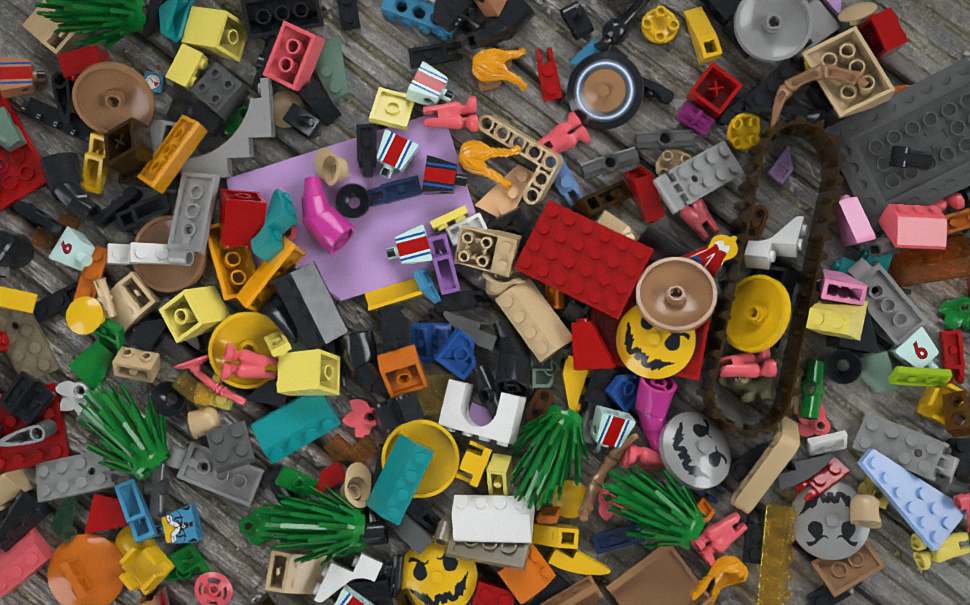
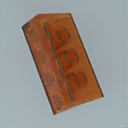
[890,234,970,288]

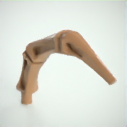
[770,64,869,127]
[578,433,638,522]

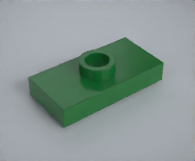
[275,465,318,498]

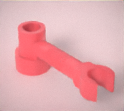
[953,492,970,532]

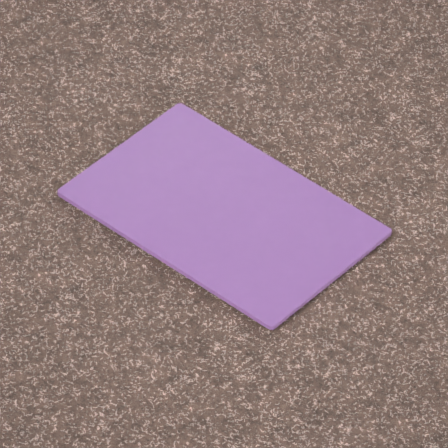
[226,115,476,302]

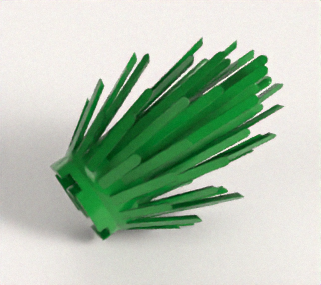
[35,0,146,50]
[78,380,172,481]
[510,405,589,510]
[601,463,707,550]
[255,485,365,566]

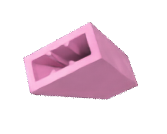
[832,195,876,247]
[818,269,868,306]

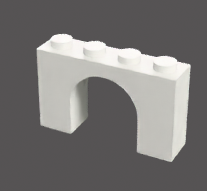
[438,379,526,447]

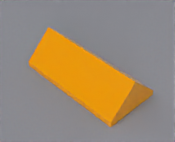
[137,115,208,194]
[207,223,256,301]
[236,235,306,312]

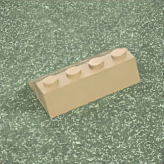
[802,26,895,118]

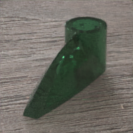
[49,495,77,543]

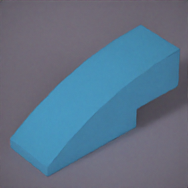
[114,478,158,544]

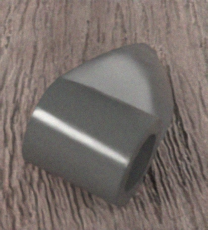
[0,419,57,447]

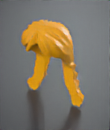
[471,47,527,92]
[458,140,521,190]
[690,555,748,605]

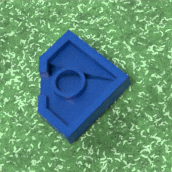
[433,327,476,380]
[605,372,640,413]

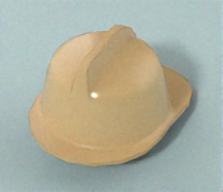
[314,147,351,186]
[482,271,527,296]
[340,462,371,508]

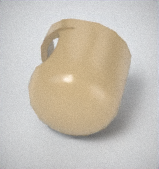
[187,407,221,440]
[850,494,882,529]

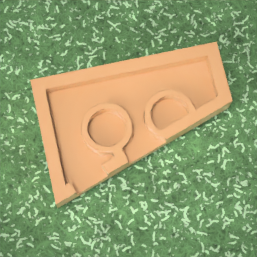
[475,164,534,218]

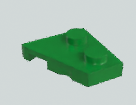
[92,318,125,355]

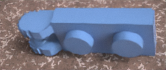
[549,154,583,208]

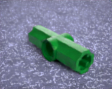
[800,360,825,420]

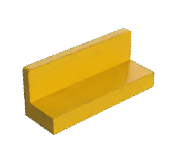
[364,278,425,312]

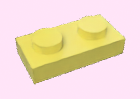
[430,205,468,232]
[263,329,292,357]

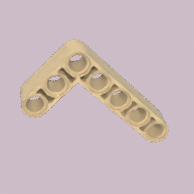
[478,115,563,205]
[730,416,800,514]

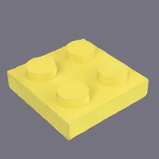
[369,87,415,131]

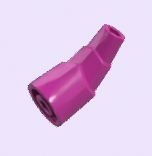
[301,177,355,255]
[635,376,677,451]

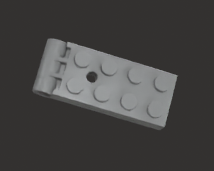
[652,140,744,215]

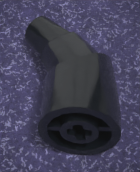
[465,0,535,50]
[40,152,101,221]
[0,230,34,269]
[493,317,531,397]
[337,330,390,400]

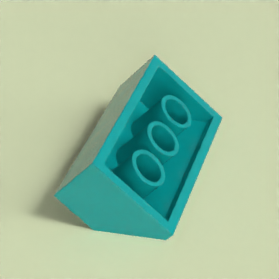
[251,396,341,464]
[365,433,435,526]

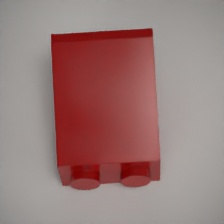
[219,189,267,249]

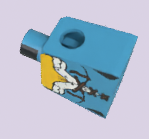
[155,502,204,544]

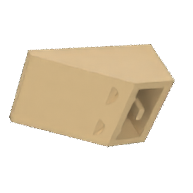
[22,0,90,55]
[454,225,522,277]
[100,272,162,334]
[265,549,333,595]

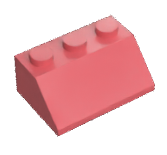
[263,21,326,92]
[877,204,947,249]
[0,527,54,598]

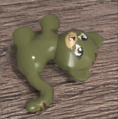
[718,352,778,404]

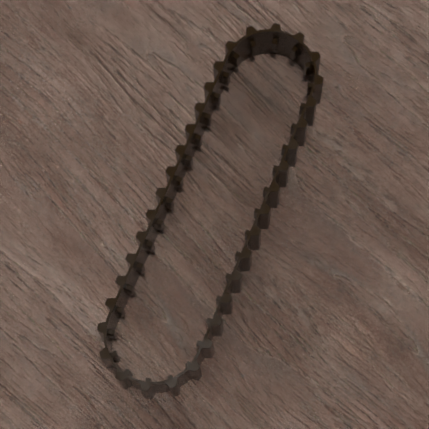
[696,116,846,438]

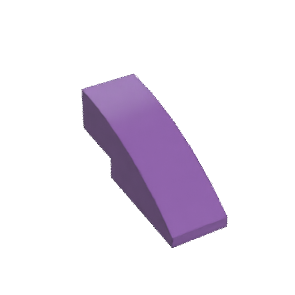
[427,231,460,295]

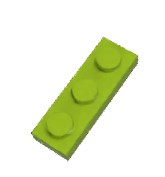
[887,366,953,388]

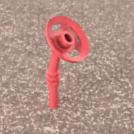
[173,354,246,406]
[194,572,233,605]

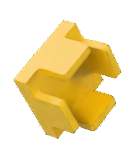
[914,383,964,428]
[455,439,492,487]
[119,538,175,596]

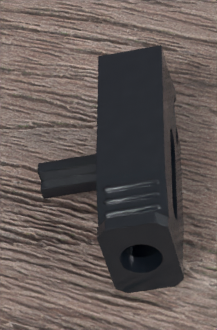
[377,305,411,353]

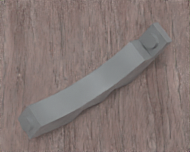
[179,78,275,178]

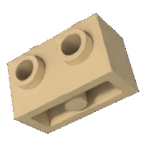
[112,346,161,383]

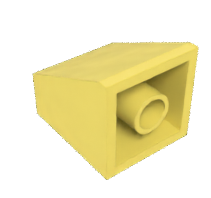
[181,6,248,62]
[159,286,231,343]
[806,299,868,341]
[276,349,340,396]

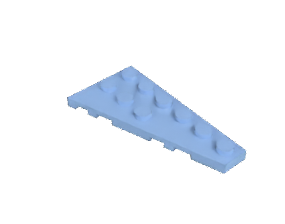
[857,449,966,551]

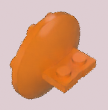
[47,533,125,605]

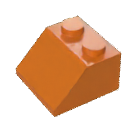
[377,344,428,398]
[497,544,556,605]

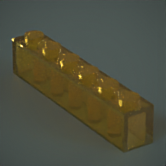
[757,502,798,605]

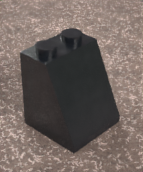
[826,306,879,354]

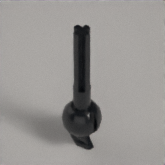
[594,0,650,52]

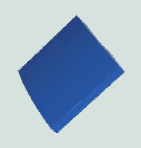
[410,323,452,363]

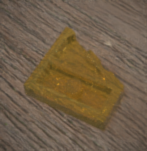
[418,373,453,415]

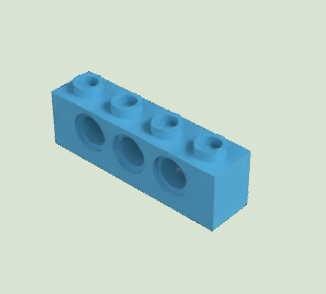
[381,0,457,40]

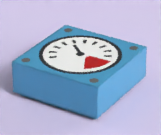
[144,71,166,94]

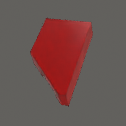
[317,461,346,493]

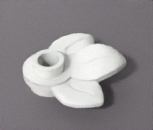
[55,381,92,415]

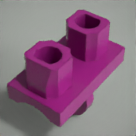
[675,101,715,137]

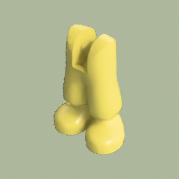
[911,532,970,570]

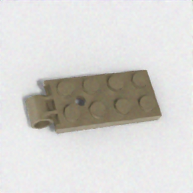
[0,288,61,380]
[433,521,534,571]

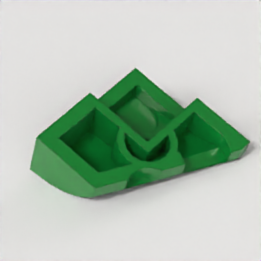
[68,340,115,390]
[165,543,211,582]

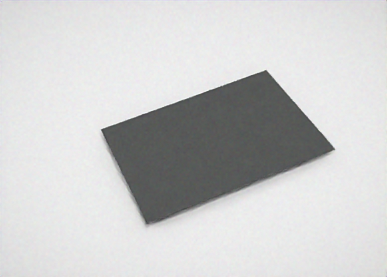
[824,57,970,232]

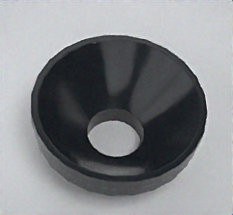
[335,183,371,219]
[825,349,862,384]
[151,381,187,416]

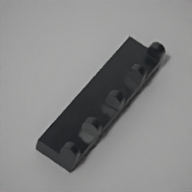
[20,97,95,143]

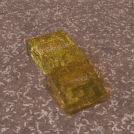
[171,371,216,411]

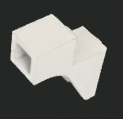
[744,216,808,270]
[106,242,170,265]
[313,552,383,602]

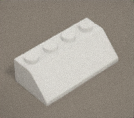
[452,495,535,543]

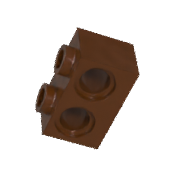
[942,390,970,437]

